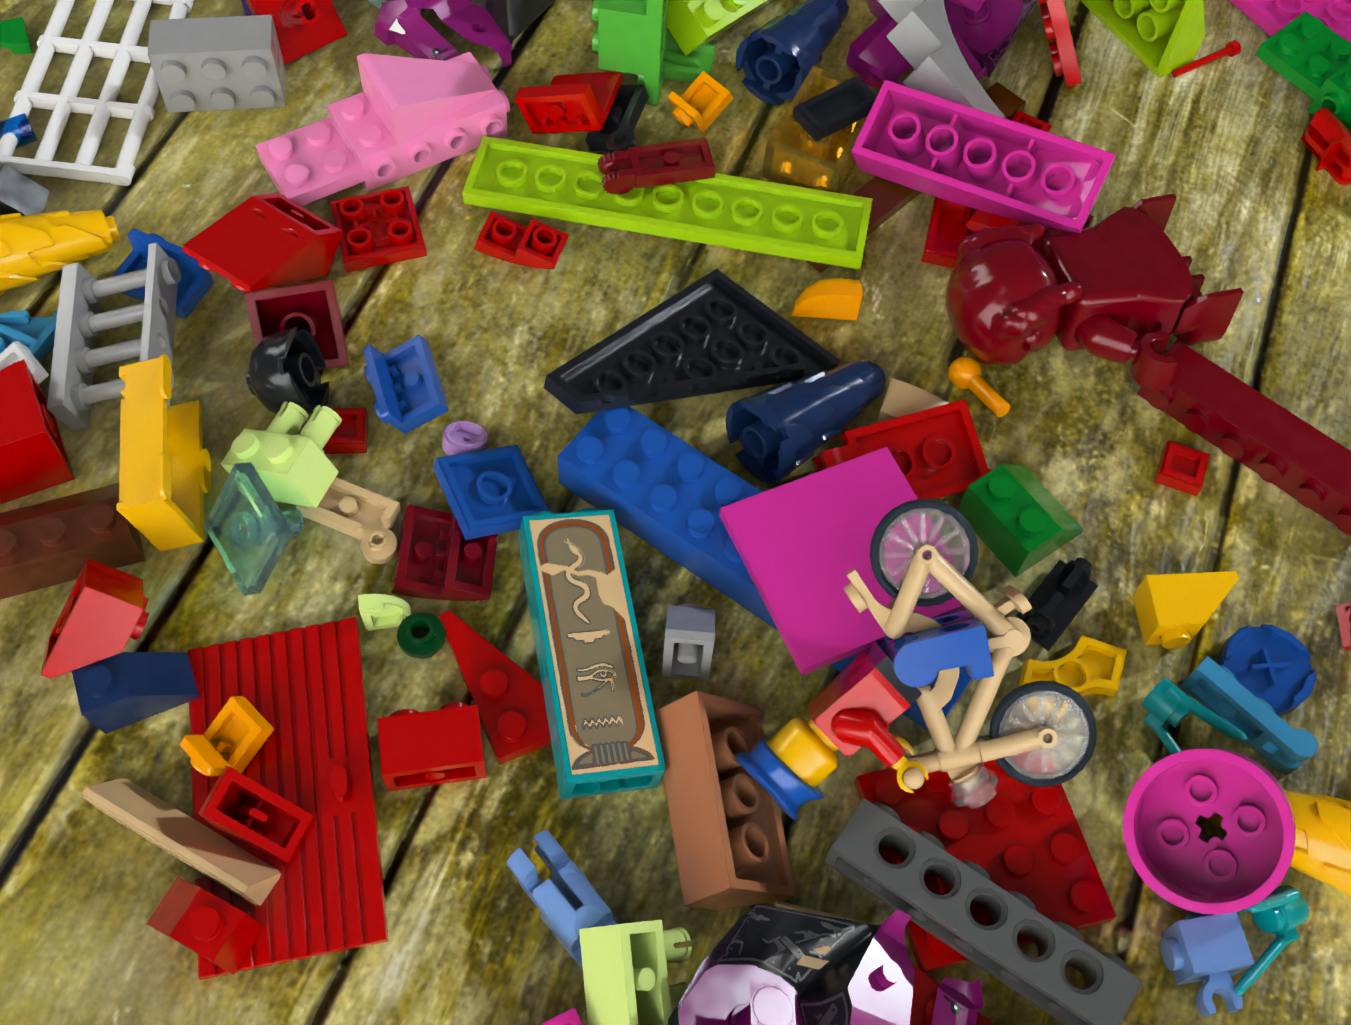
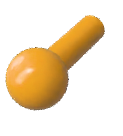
[948,356,1010,417]

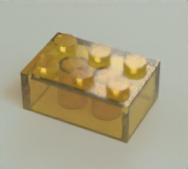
[762,66,879,193]

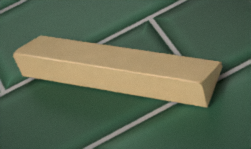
[81,778,281,907]

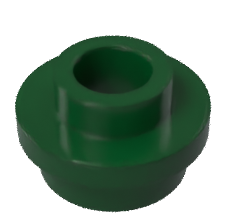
[397,612,446,659]

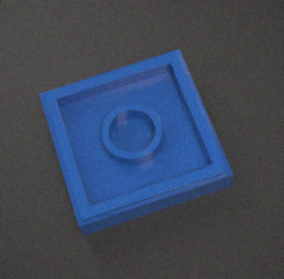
[432,445,550,540]

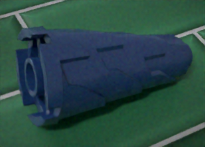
[735,0,849,105]
[725,360,885,484]

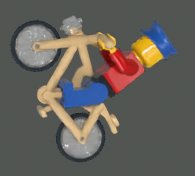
[736,499,1097,820]

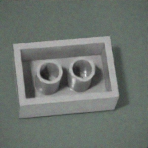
[148,15,287,113]

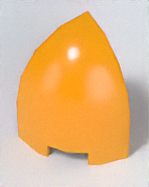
[791,278,863,321]

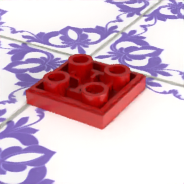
[329,186,427,272]

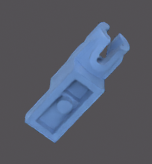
[507,830,616,971]

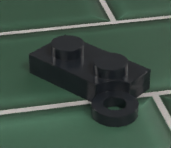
[585,85,649,154]

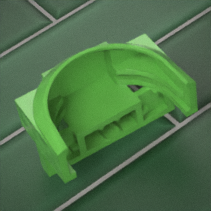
[592,0,715,106]

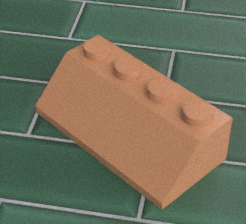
[654,690,797,910]

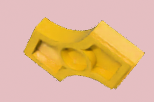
[1011,635,1127,722]

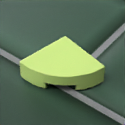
[358,594,412,631]

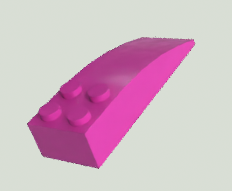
[851,80,1116,233]

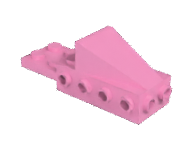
[255,52,510,206]

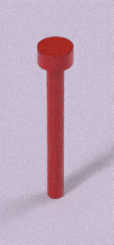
[1171,40,1241,77]

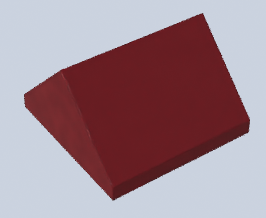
[244,279,349,370]

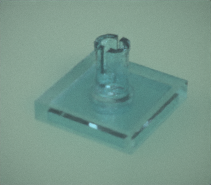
[204,462,304,596]

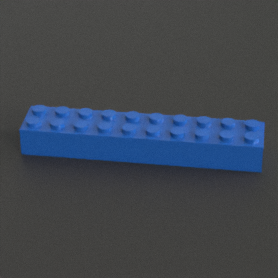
[558,406,973,731]

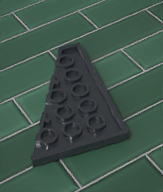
[544,269,841,414]

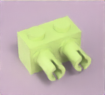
[220,401,342,508]
[579,919,692,1025]

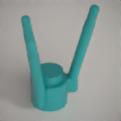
[1141,677,1247,755]
[1184,885,1309,995]

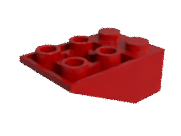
[182,193,343,293]

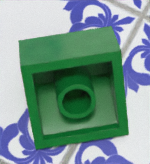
[958,464,1084,578]

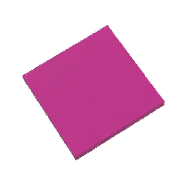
[719,447,967,676]

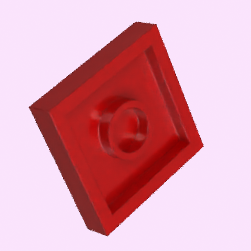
[245,0,348,65]

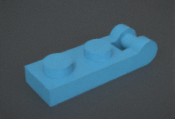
[1181,656,1318,773]

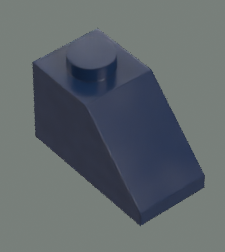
[72,652,200,734]

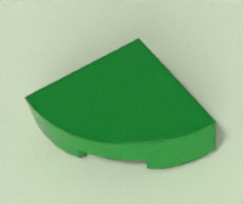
[0,17,32,54]

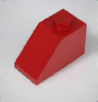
[146,877,264,975]

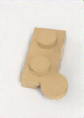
[296,477,402,564]

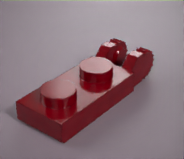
[597,137,715,195]

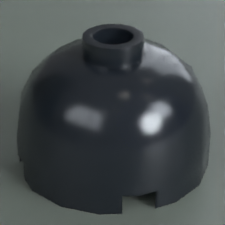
[246,327,330,414]

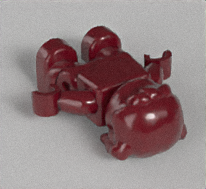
[946,194,1244,391]

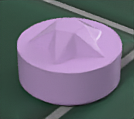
[442,421,488,456]

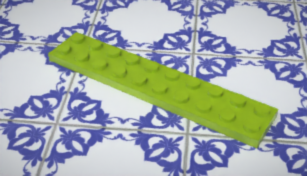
[462,135,873,270]

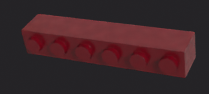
[1137,340,1351,535]

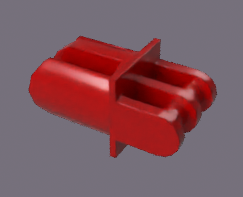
[1301,108,1351,185]

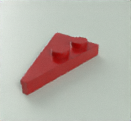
[438,610,551,765]

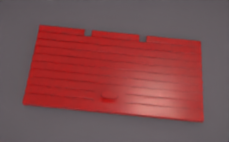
[187,617,389,980]

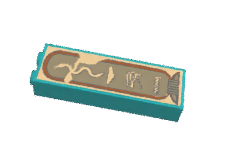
[518,508,666,800]

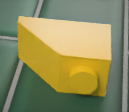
[1132,571,1239,649]

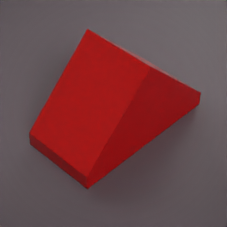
[198,766,314,862]

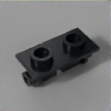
[1016,557,1098,651]

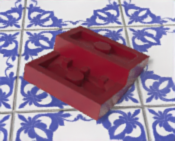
[391,504,498,601]

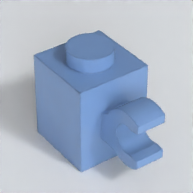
[1160,912,1255,1018]

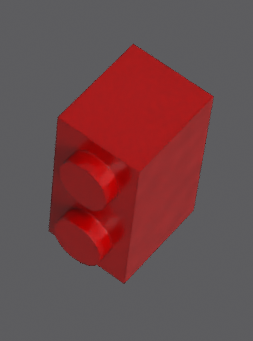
[377,702,487,792]

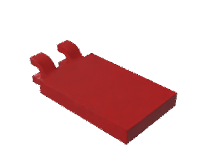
[812,399,989,500]

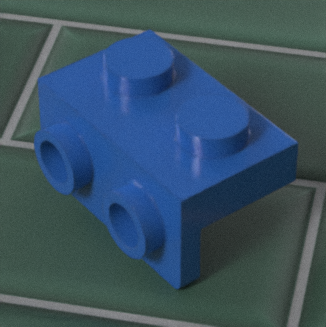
[111,228,214,319]
[363,334,449,434]

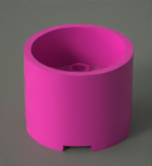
[1123,748,1296,915]

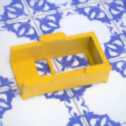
[116,354,212,552]

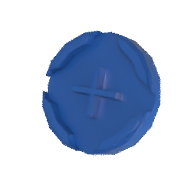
[1217,624,1316,715]

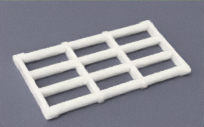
[0,0,195,186]

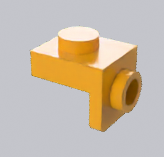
[667,71,734,133]
[179,696,274,777]

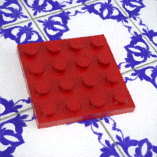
[854,748,1117,974]

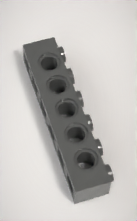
[824,797,1143,1025]

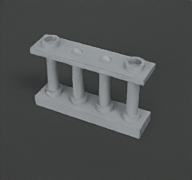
[47,242,181,431]

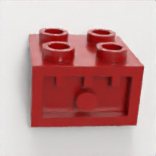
[514,71,623,134]

